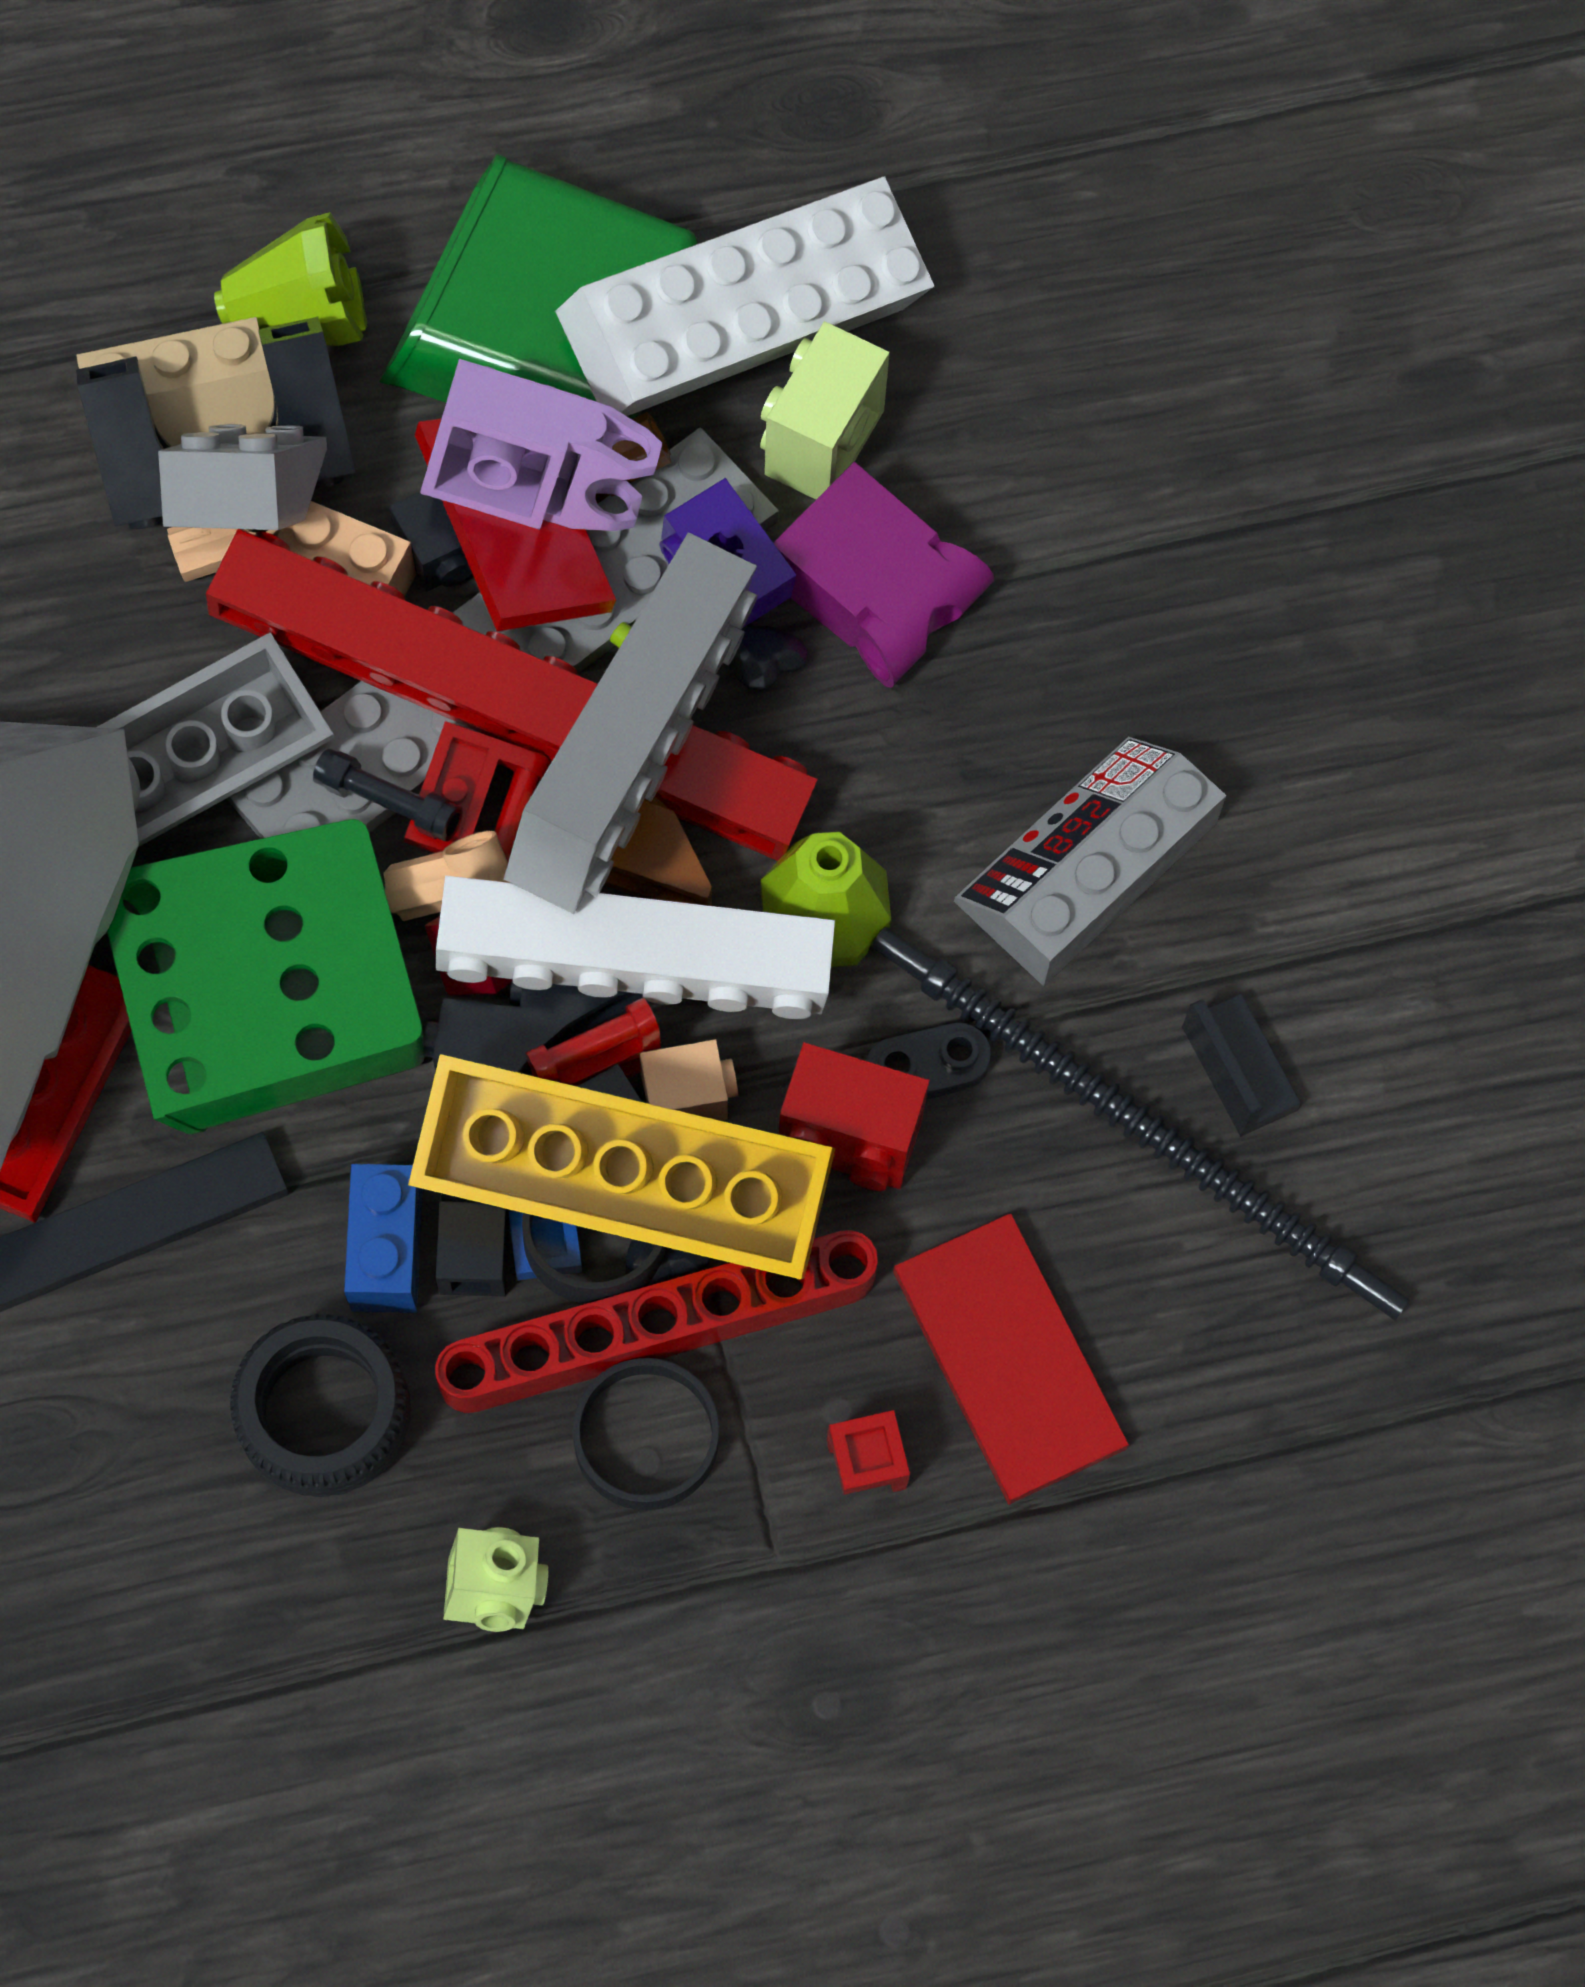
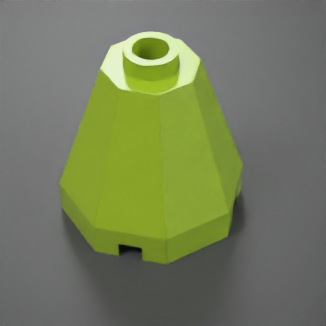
[214,212,368,346]
[760,832,891,967]

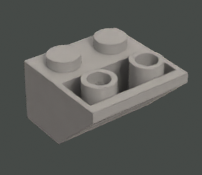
[158,424,327,530]

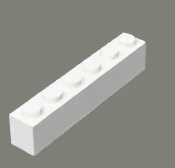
[436,876,835,1019]

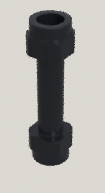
[313,748,463,842]

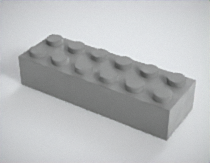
[504,532,758,914]

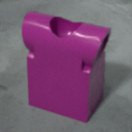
[774,462,994,688]

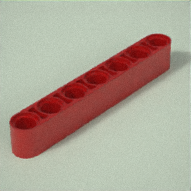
[435,1230,878,1413]

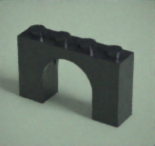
[76,316,356,529]

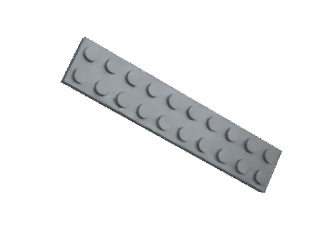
[226,427,779,839]

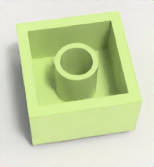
[760,321,889,499]

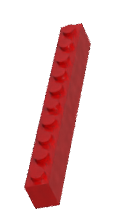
[206,529,818,861]

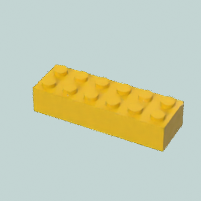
[408,1054,835,1279]

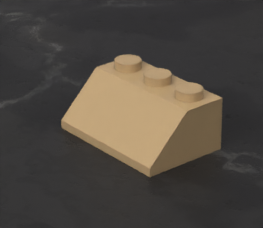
[76,317,274,446]

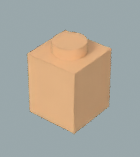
[640,1039,738,1121]

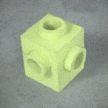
[443,1527,548,1632]

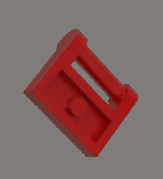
[404,721,551,862]
[525,998,661,1087]

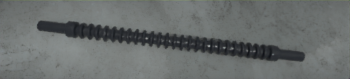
[871,927,1410,1321]

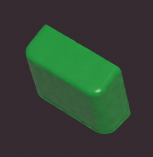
[379,154,698,419]
[107,819,425,1134]

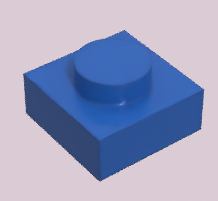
[509,1211,582,1281]

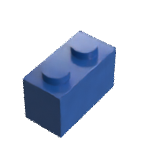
[344,1164,423,1313]

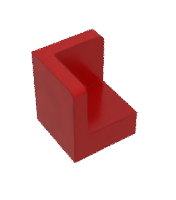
[826,1410,910,1495]

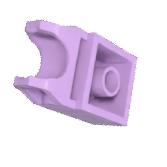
[420,359,662,531]

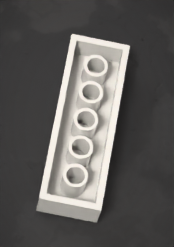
[555,176,934,416]

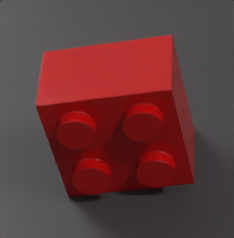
[779,1042,930,1191]

